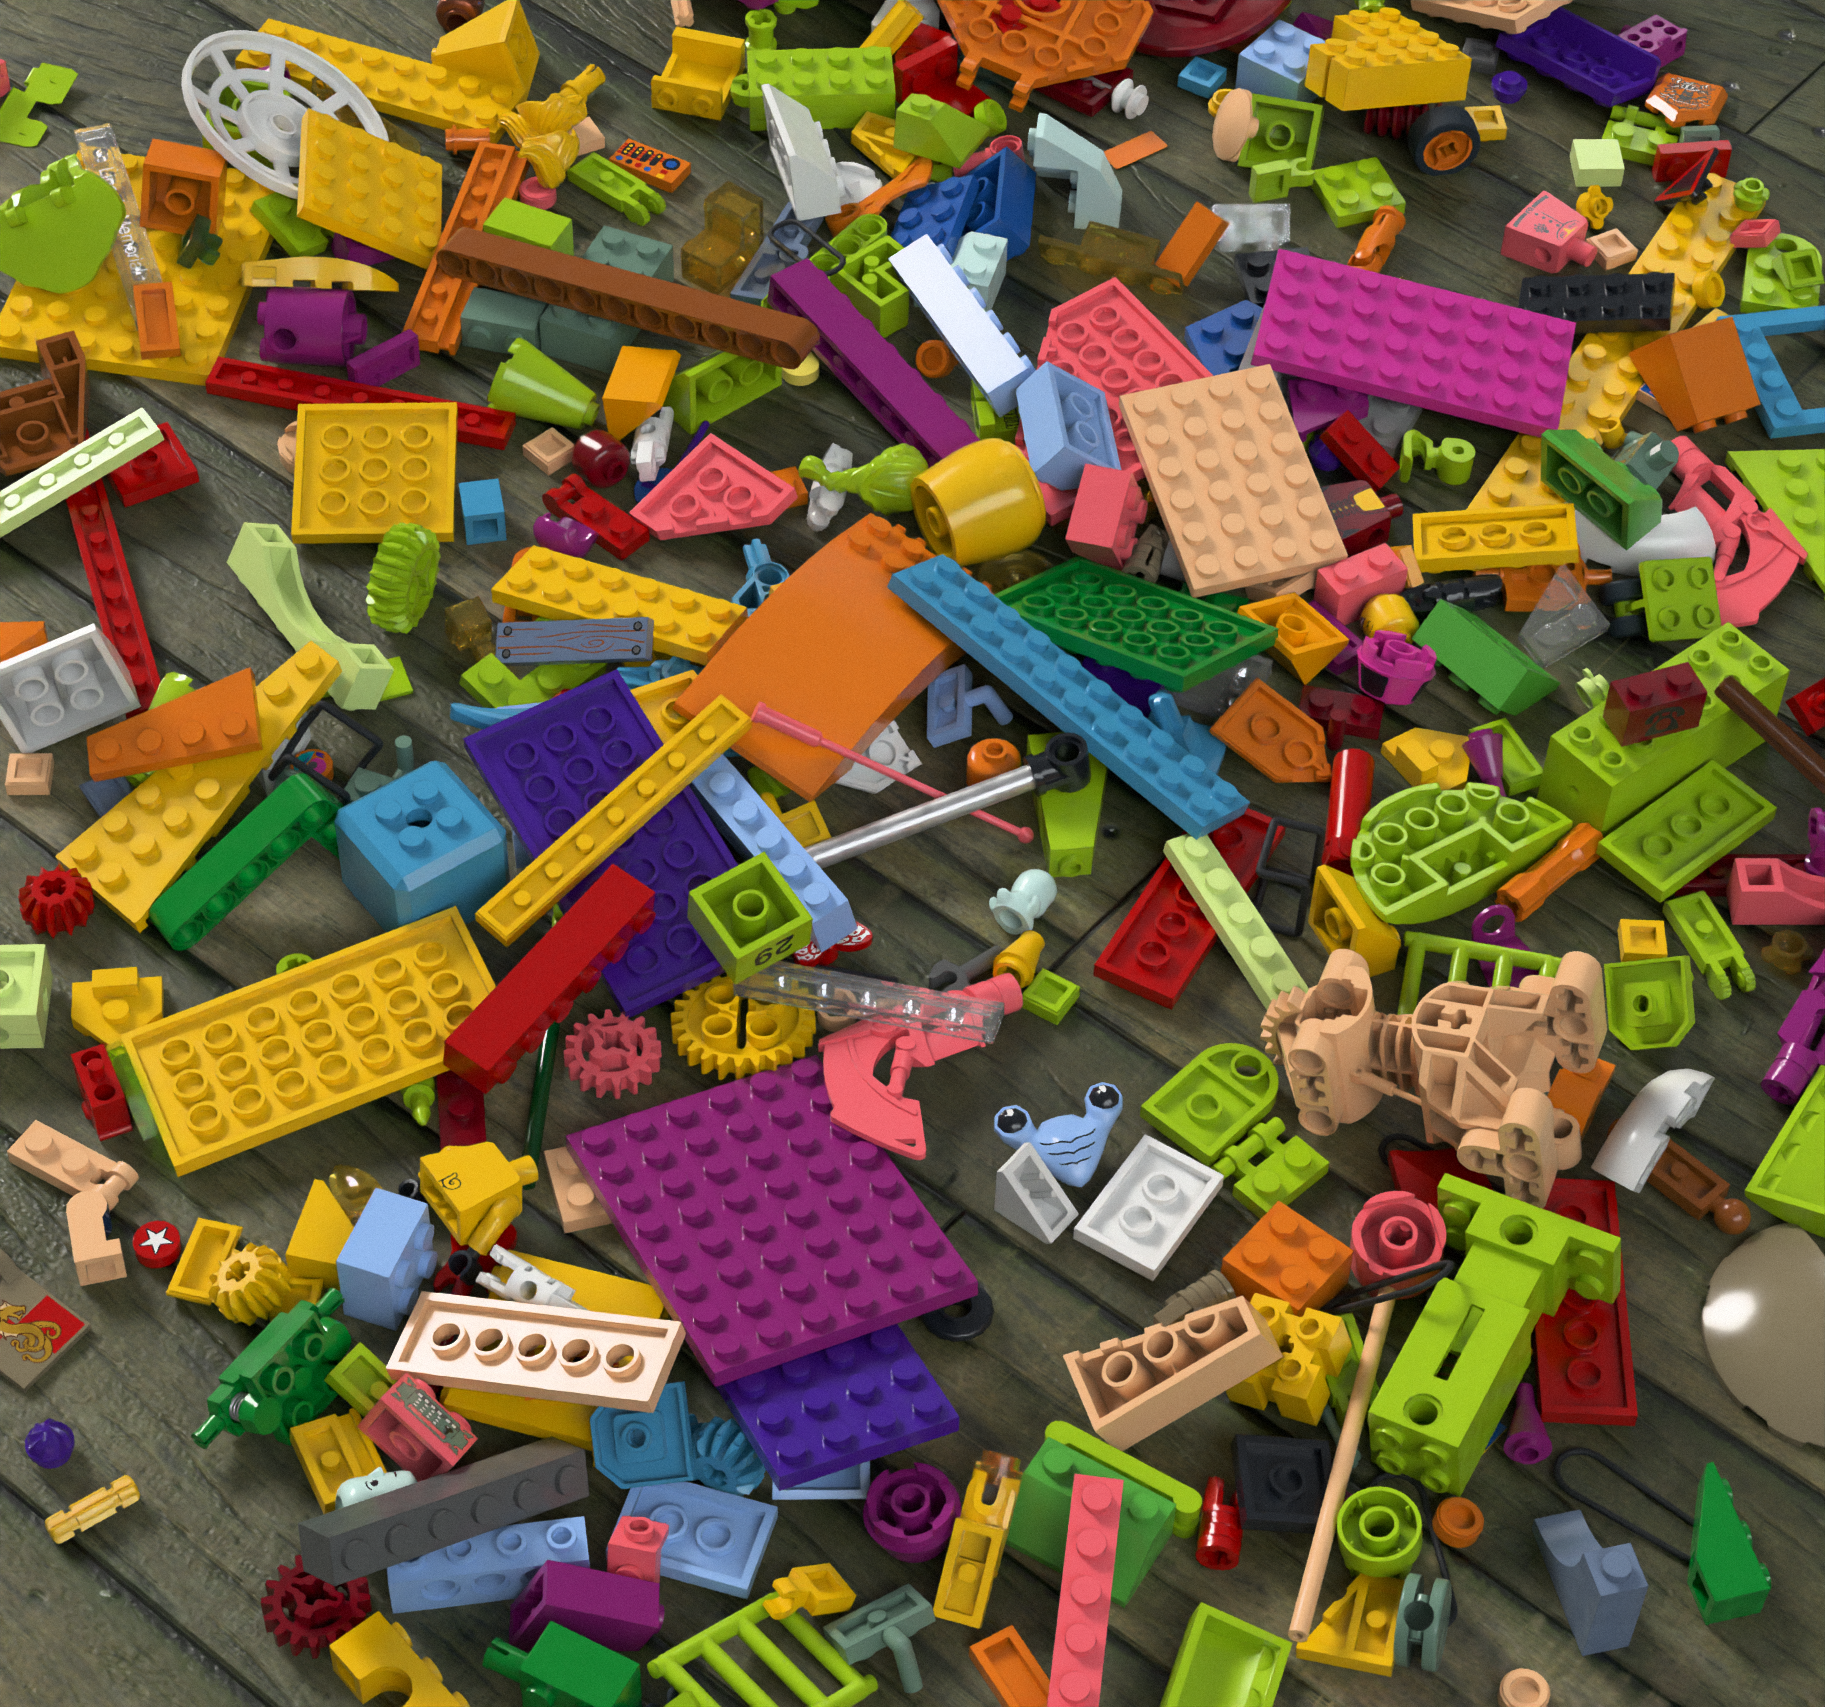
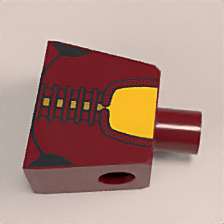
[1320,480,1403,557]

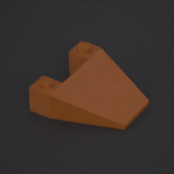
[0,330,91,476]

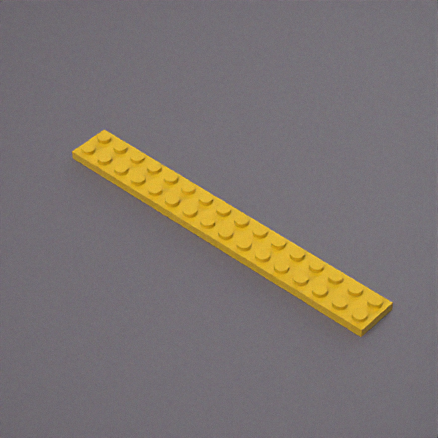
[1466,173,1766,510]

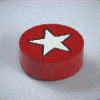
[133,1221,182,1268]

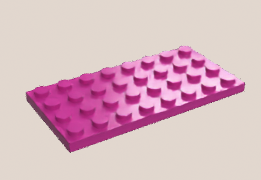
[1251,248,1576,438]

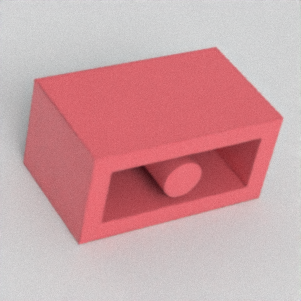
[1313,543,1408,626]

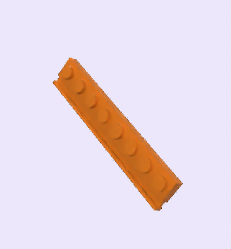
[402,141,531,356]

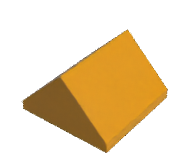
[602,346,681,441]
[1237,592,1349,685]

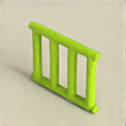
[1397,931,1562,1015]
[647,1591,878,1707]

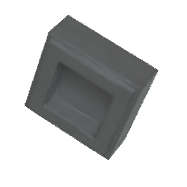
[1462,38,1500,75]

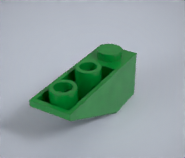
[1687,1462,1771,1625]

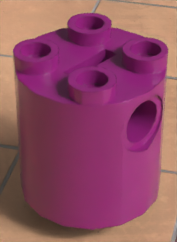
[257,286,368,367]

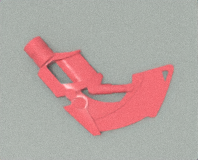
[1668,436,1808,627]
[818,973,1023,1160]

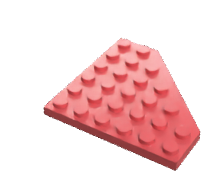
[1015,277,1213,526]

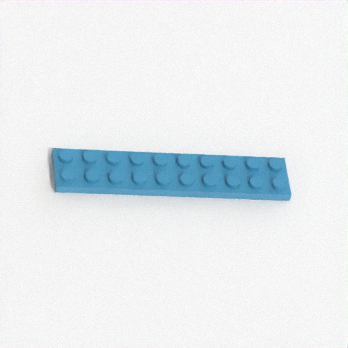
[887,554,1250,840]

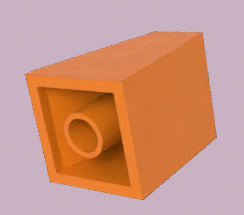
[1629,316,1761,434]

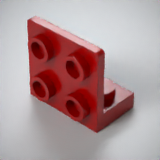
[893,36,992,117]

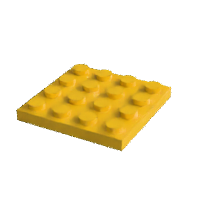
[297,108,442,270]
[291,402,458,544]

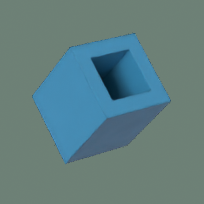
[459,478,507,545]

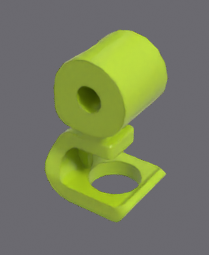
[1399,429,1476,485]

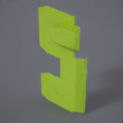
[0,63,78,148]

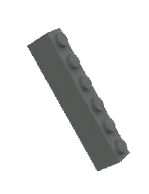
[298,1436,590,1586]

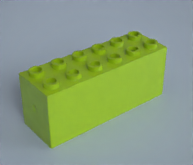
[1537,622,1790,838]

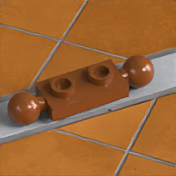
[1607,1117,1751,1235]

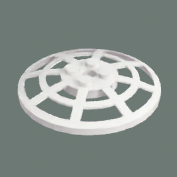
[181,30,389,200]

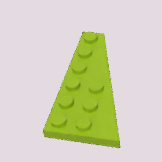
[1725,449,1825,601]

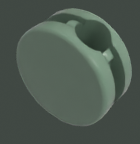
[1393,1573,1452,1672]

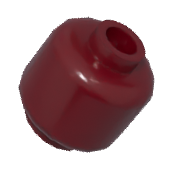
[571,430,630,488]

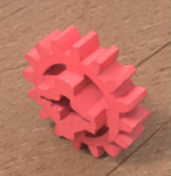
[563,1009,662,1099]

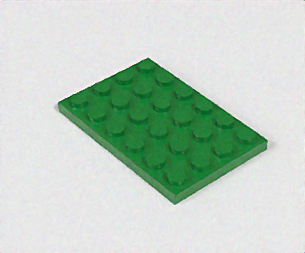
[994,556,1279,693]

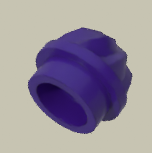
[1308,430,1342,471]
[25,1418,75,1469]

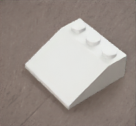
[0,623,141,753]

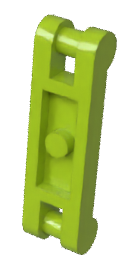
[1044,1421,1202,1538]

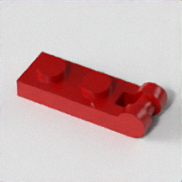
[542,473,650,561]

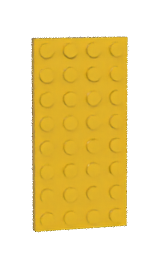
[120,906,496,1177]

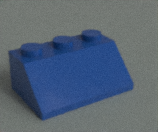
[961,146,1036,261]

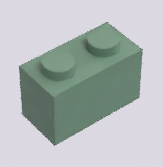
[460,287,548,355]

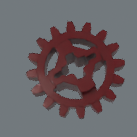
[261,1554,372,1659]

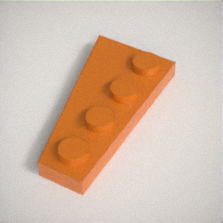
[86,667,263,782]

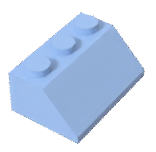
[1015,361,1121,491]

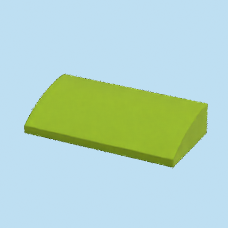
[1745,1065,1825,1238]
[1159,1602,1292,1707]

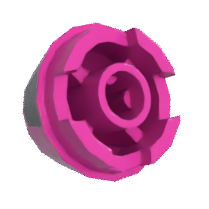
[1357,630,1437,705]

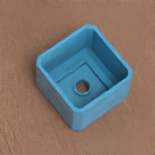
[334,761,510,932]

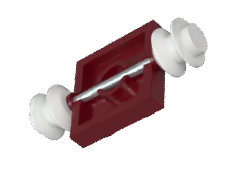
[1035,67,1149,119]

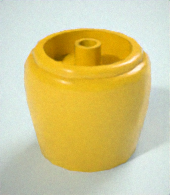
[910,438,1046,567]

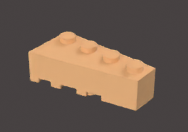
[1063,1296,1283,1451]

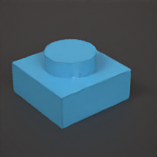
[1177,56,1227,99]

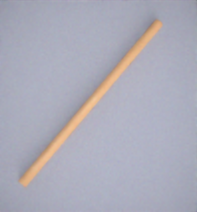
[1288,1286,1396,1642]

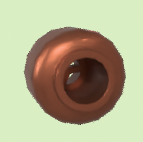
[436,0,485,32]

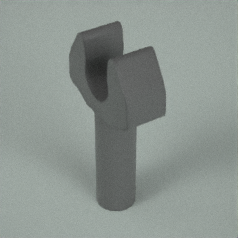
[928,945,1003,993]

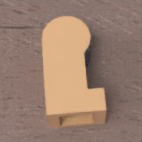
[66,1191,127,1286]

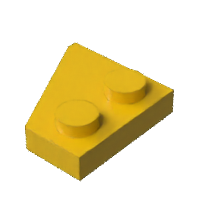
[851,111,919,179]
[1296,1573,1405,1677]

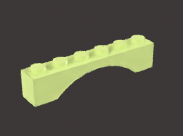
[227,522,394,711]

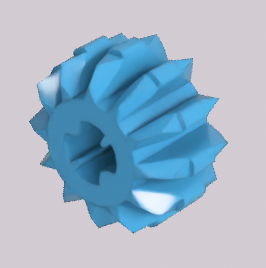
[691,1416,766,1497]

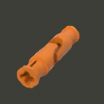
[1347,205,1406,273]

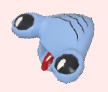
[994,1082,1123,1187]

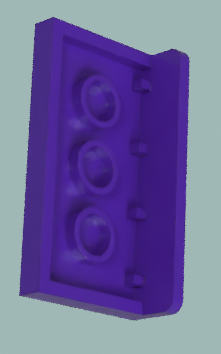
[1495,7,1661,107]

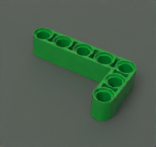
[149,773,345,951]

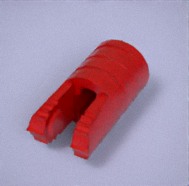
[1195,1476,1244,1571]

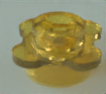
[1761,930,1813,975]

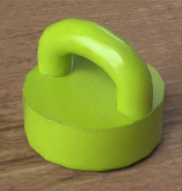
[974,99,1007,137]

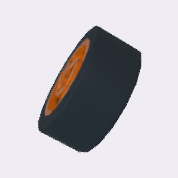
[1407,105,1481,176]

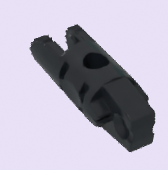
[1399,574,1503,620]

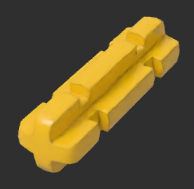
[45,1475,140,1544]

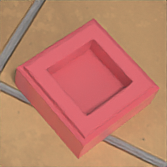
[1730,219,1781,248]

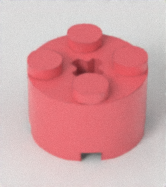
[1350,1191,1446,1300]

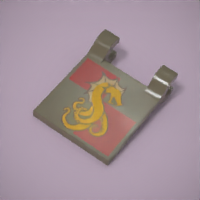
[0,1249,91,1393]

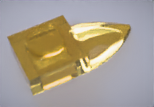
[329,1164,384,1227]

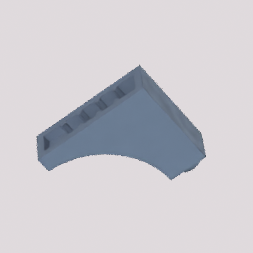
[1532,1510,1648,1656]

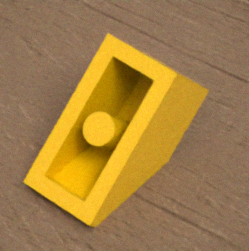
[285,1179,354,1291]

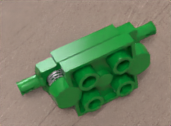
[191,1288,351,1449]

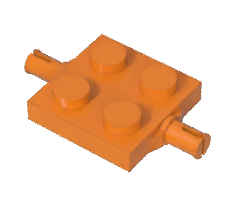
[1473,544,1612,613]

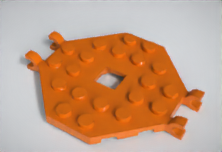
[937,0,1154,113]

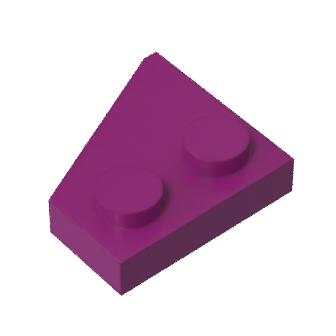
[1286,379,1369,443]

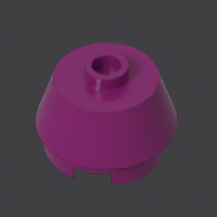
[863,1462,961,1563]

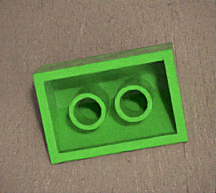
[1541,430,1662,551]
[1411,599,1561,716]
[1006,1437,1177,1608]

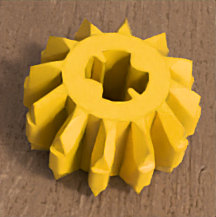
[208,1242,292,1326]

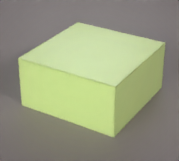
[1570,139,1625,187]

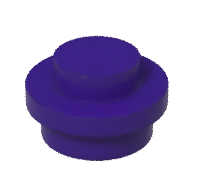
[1491,71,1527,104]

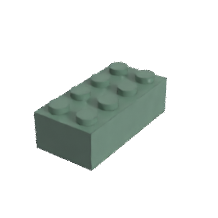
[539,225,674,374]

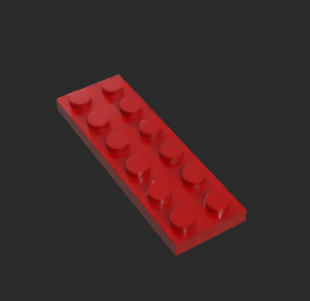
[1093,808,1286,1010]
[1532,1178,1638,1426]

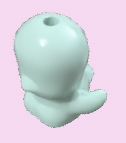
[989,869,1057,935]

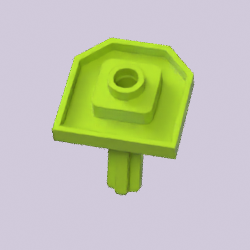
[1604,955,1695,1050]

